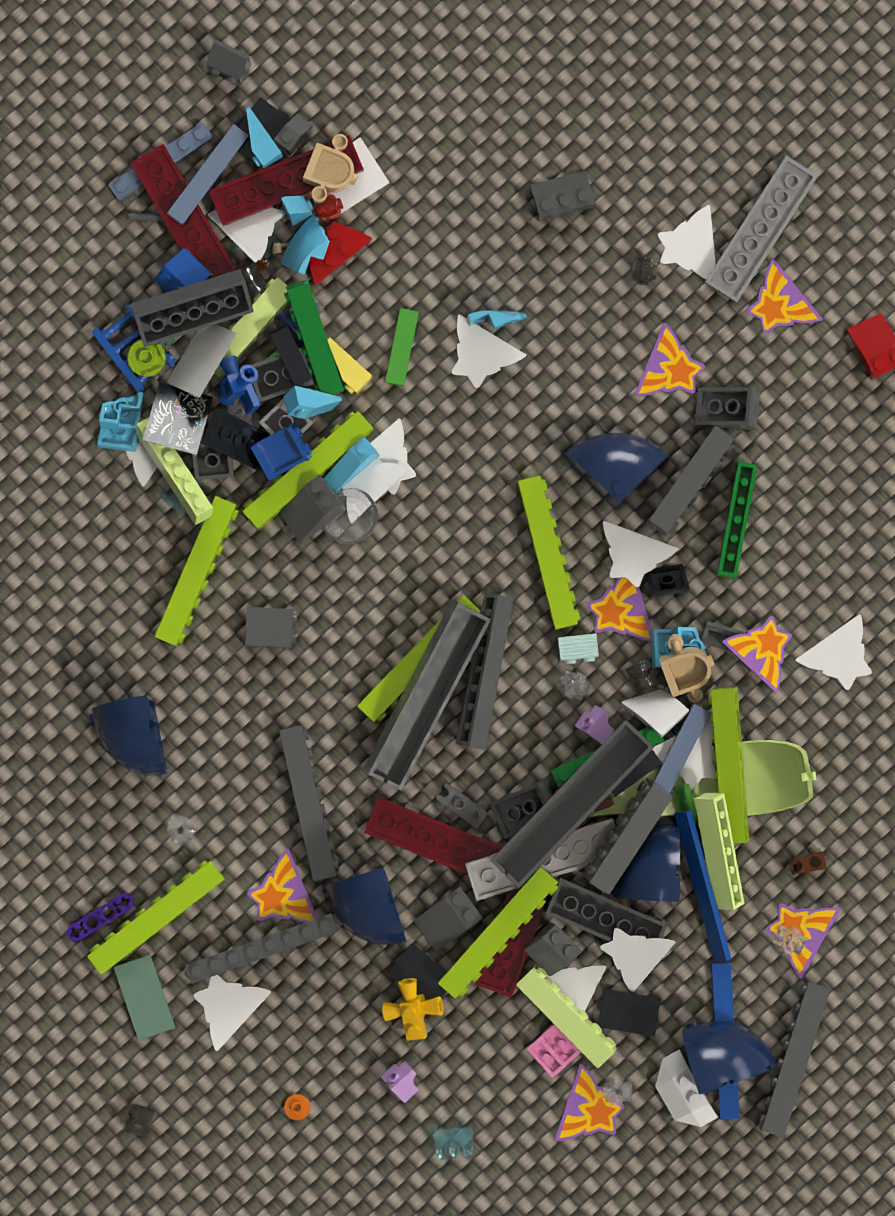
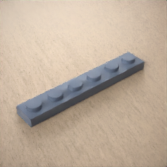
[108,122,214,202]

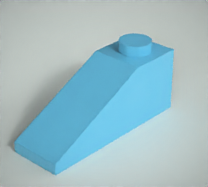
[246,107,283,169]
[281,196,314,226]
[284,386,342,419]
[324,437,379,493]

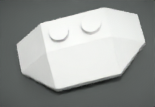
[655,1050,718,1127]

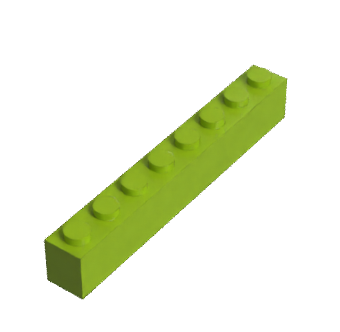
[243,411,374,530]
[518,476,580,631]
[155,496,239,647]
[357,596,481,722]
[708,687,749,843]
[87,860,225,975]
[438,865,559,999]

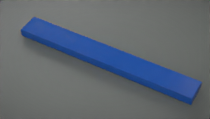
[674,810,731,962]
[711,963,740,1120]

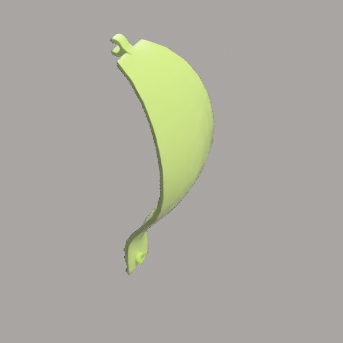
[587,740,817,818]

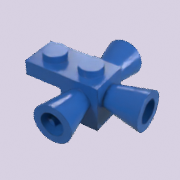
[218,355,260,415]

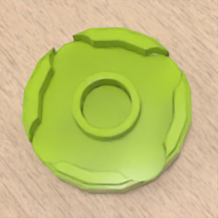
[127,339,166,377]

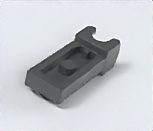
[434,782,488,829]

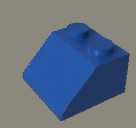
[154,248,212,292]

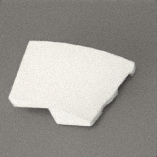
[621,689,689,738]

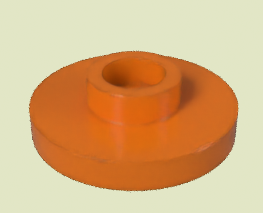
[284,1094,310,1120]

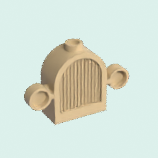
[303,134,358,203]
[659,634,715,703]

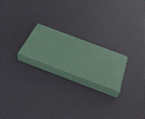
[114,954,176,1041]

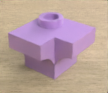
[575,705,614,744]
[381,1061,419,1103]

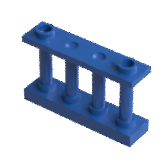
[91,304,176,393]

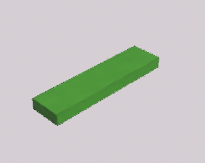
[385,308,419,387]

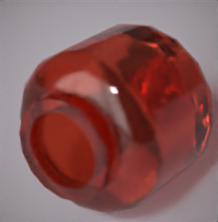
[314,194,343,221]

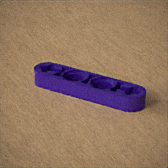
[67,894,134,941]

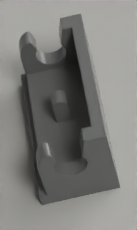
[701,621,744,652]

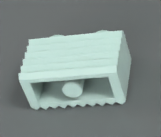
[558,633,599,665]

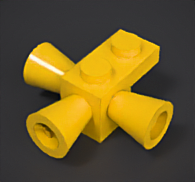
[382,978,444,1041]

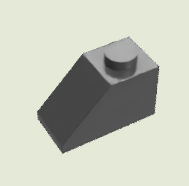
[274,114,313,155]

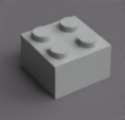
[259,398,314,434]

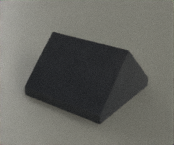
[646,564,690,599]

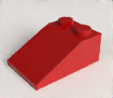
[847,313,895,380]

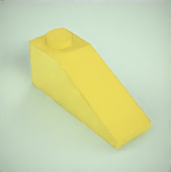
[328,338,372,395]

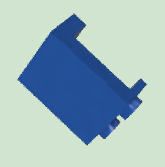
[250,423,312,481]

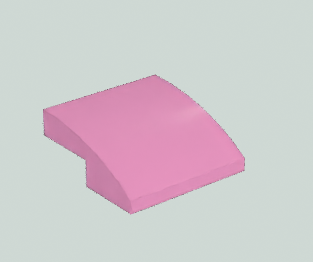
[527,1024,581,1078]

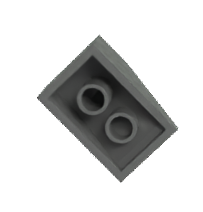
[695,387,760,430]
[280,475,347,544]
[490,780,553,839]
[413,887,483,952]

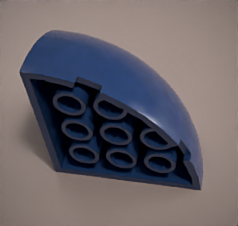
[562,433,670,509]
[89,695,168,776]
[610,824,680,902]
[322,867,407,945]
[682,1021,777,1095]

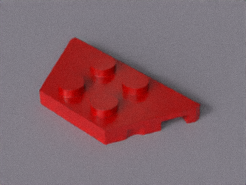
[309,221,372,286]

